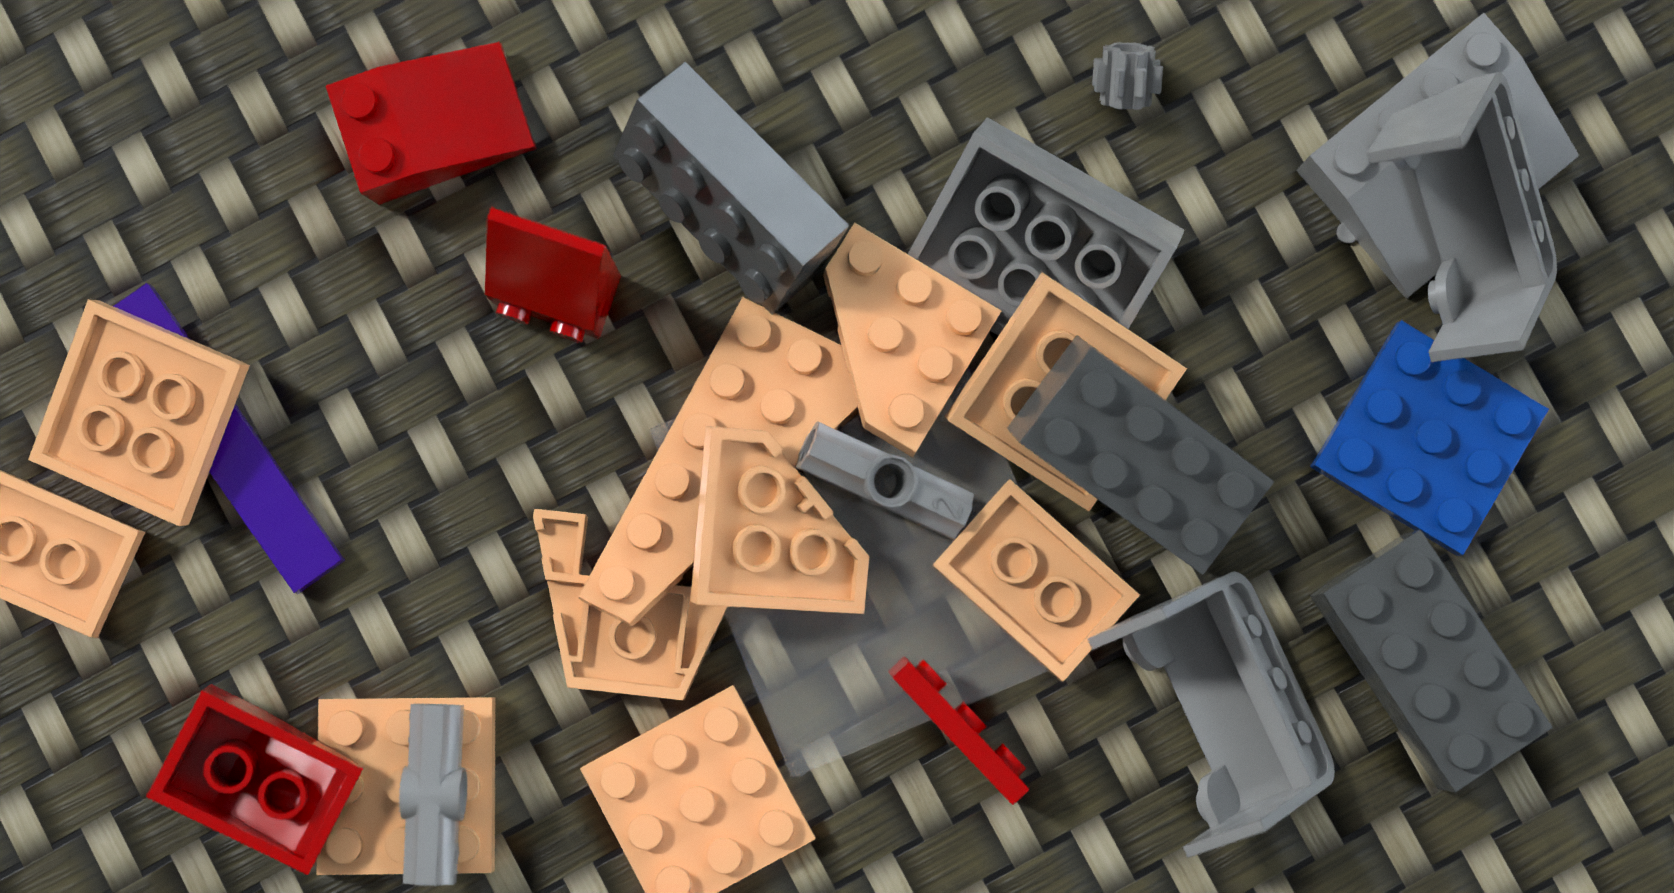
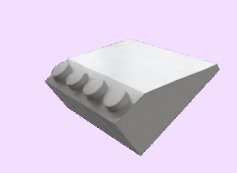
[1296,13,1579,299]
[908,117,1185,336]

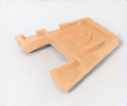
[533,509,728,701]

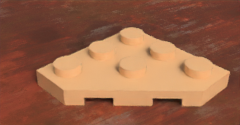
[823,223,1001,458]
[690,426,869,614]

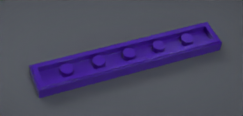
[113,283,345,594]

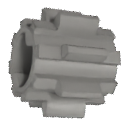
[1092,42,1163,110]

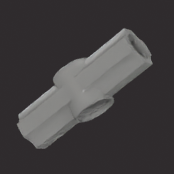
[796,422,974,539]
[399,704,467,886]

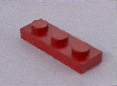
[888,656,1030,805]

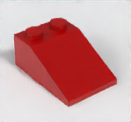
[325,42,537,205]
[484,207,621,343]
[146,684,364,875]

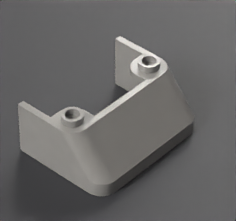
[1367,72,1557,362]
[1088,572,1335,858]

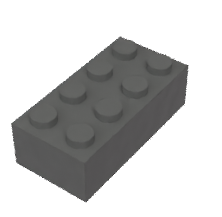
[613,62,849,315]
[1007,335,1274,575]
[1310,530,1553,792]

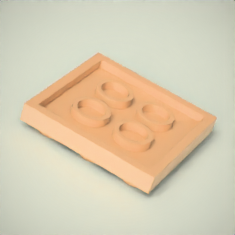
[945,272,1187,511]
[28,299,250,526]
[580,685,816,893]
[317,697,495,875]

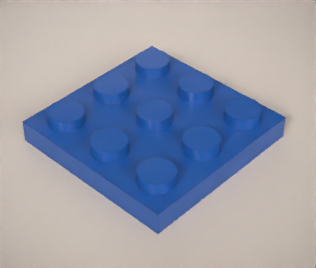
[1310,320,1549,556]

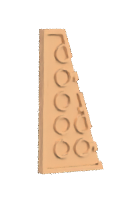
[578,297,859,627]

